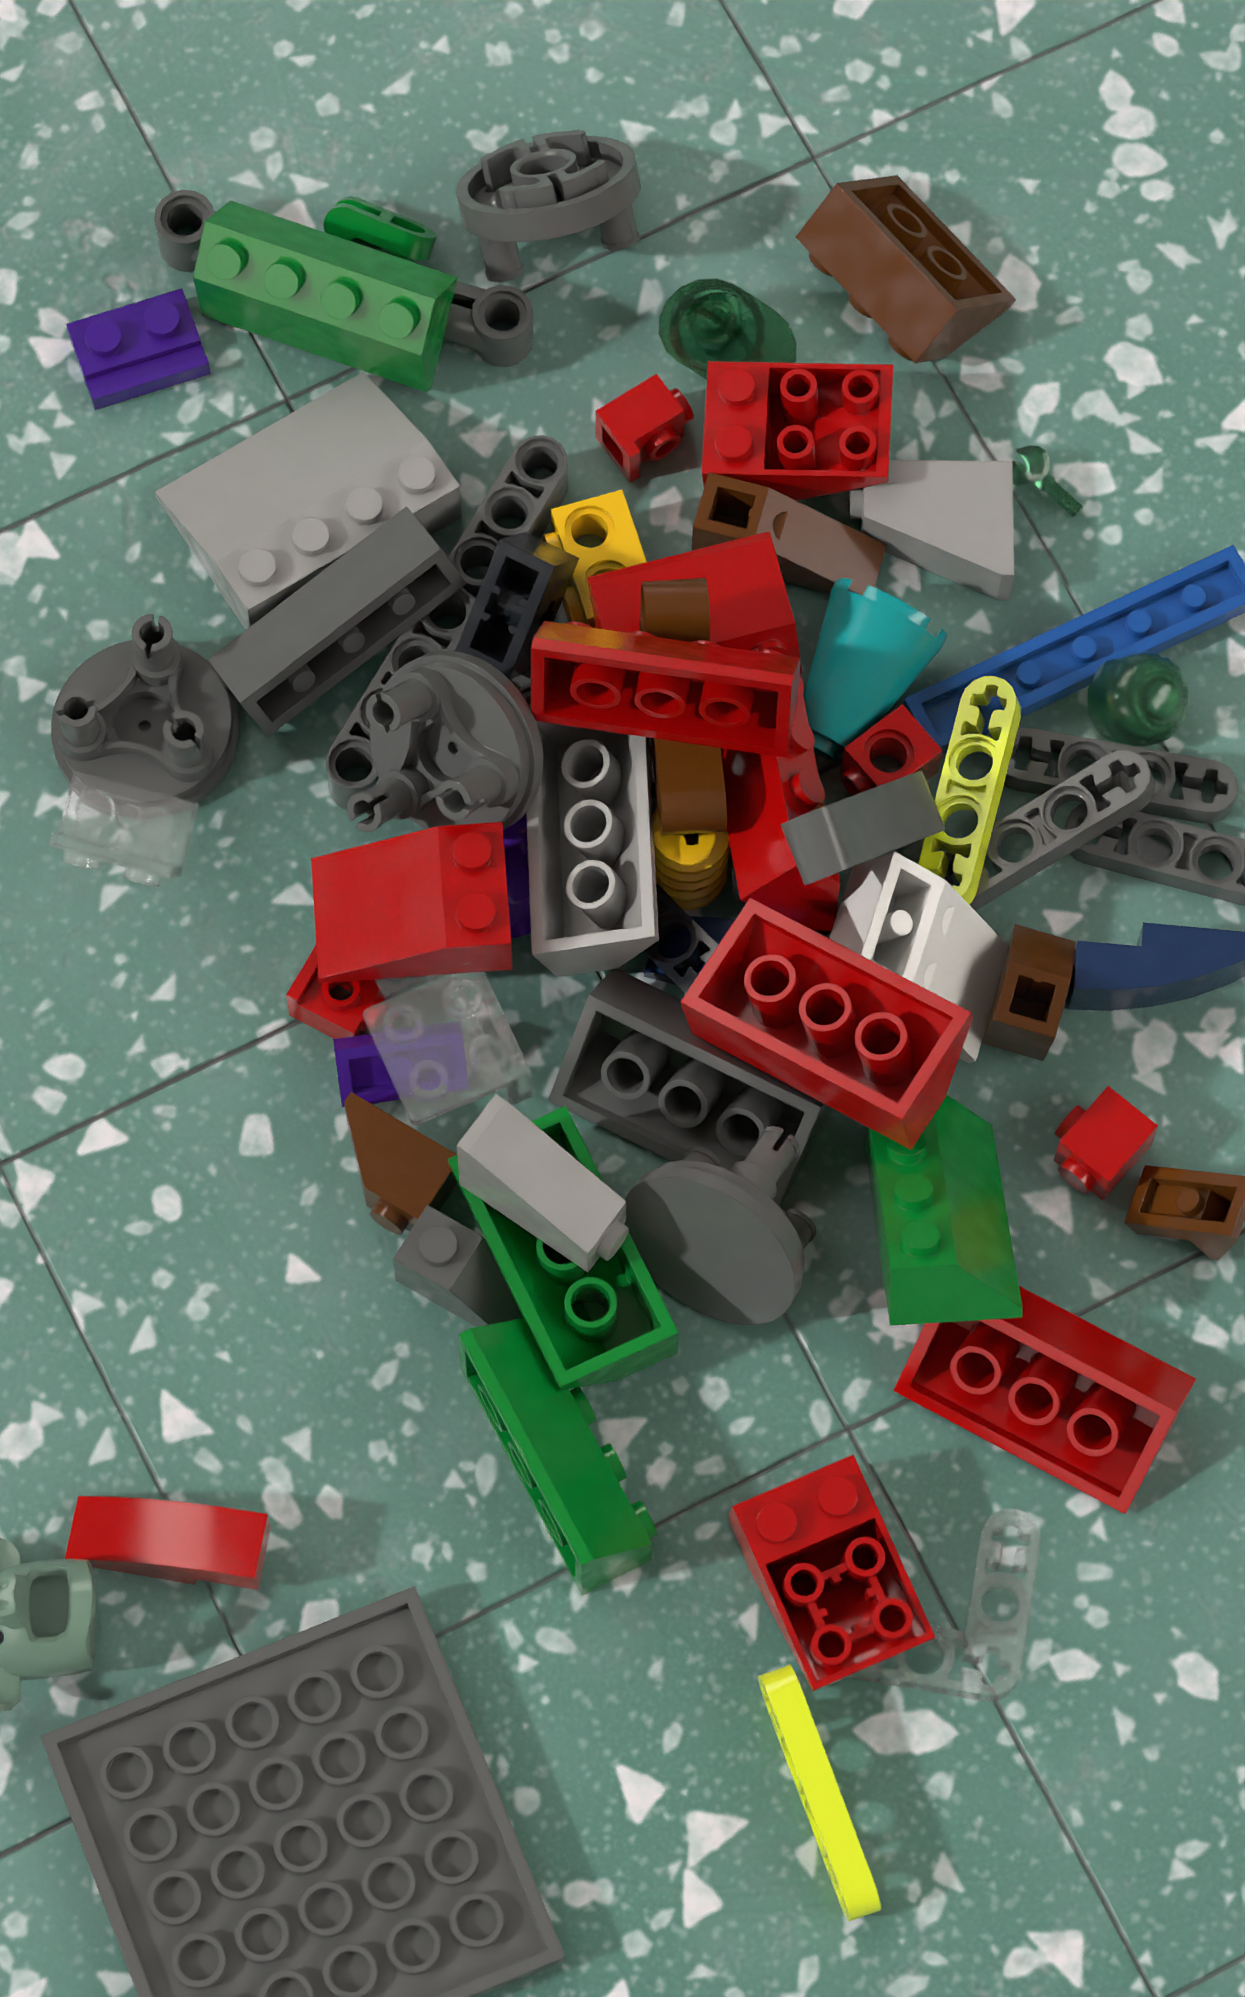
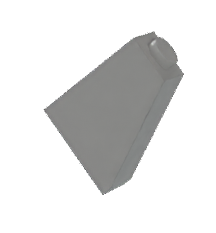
[849,460,1014,600]
[457,1094,629,1272]

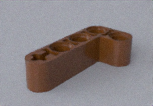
[639,578,727,836]

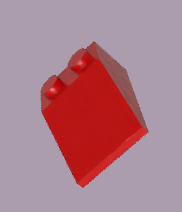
[311,822,512,983]

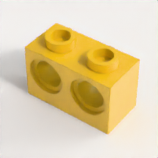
[543,489,647,628]

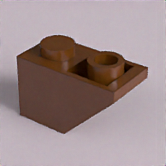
[982,924,1076,1061]

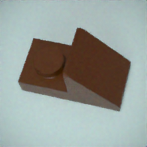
[1124,1165,1245,1261]

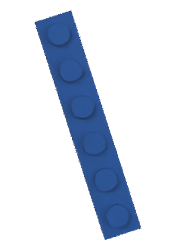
[903,545,1245,755]

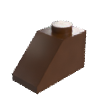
[344,1092,458,1235]

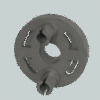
[456,130,641,282]

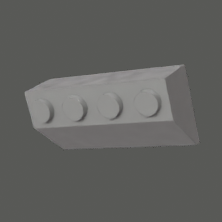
[526,721,659,977]

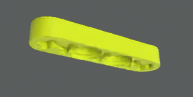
[918,676,1021,905]
[758,1665,881,1921]

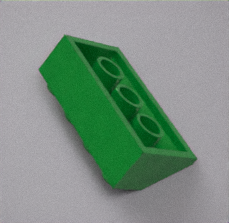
[193,200,458,393]
[864,1095,1023,1326]
[448,1106,679,1391]
[458,1318,658,1596]

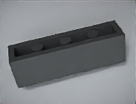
[208,506,466,737]

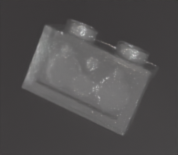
[48,770,199,886]

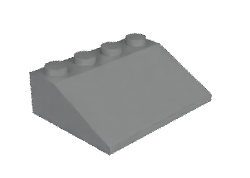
[155,371,462,630]

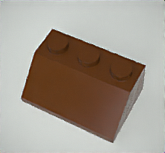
[796,175,1017,364]

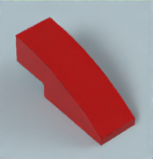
[65,1496,271,1590]

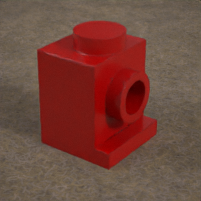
[595,373,694,483]
[286,945,391,1039]

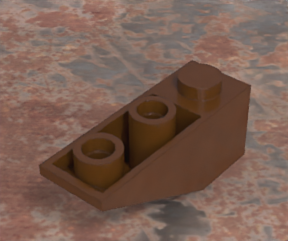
[692,472,887,595]

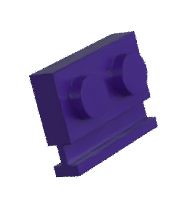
[66,288,211,410]

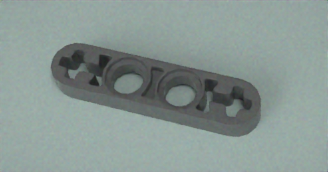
[1004,727,1238,823]
[944,750,1155,910]
[1065,801,1245,906]

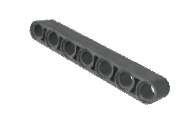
[326,435,568,810]

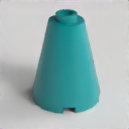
[803,578,947,760]

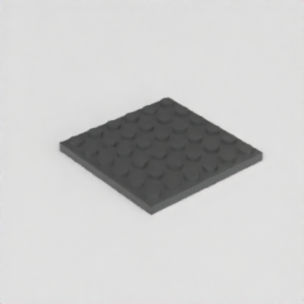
[40,1586,565,1997]

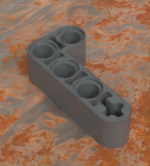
[780,770,946,886]

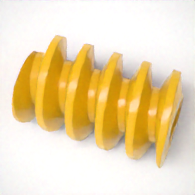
[653,808,730,910]

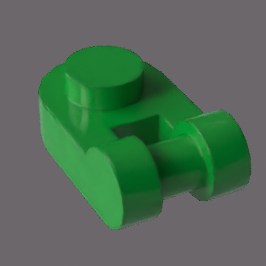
[323,196,437,263]

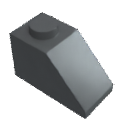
[393,1205,523,1327]

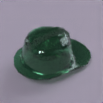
[659,278,796,380]

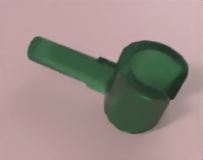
[1012,445,1083,517]

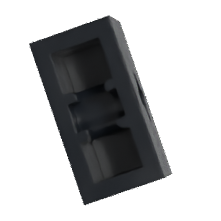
[455,532,579,680]

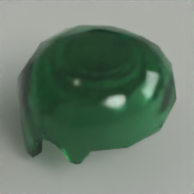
[1088,652,1188,747]

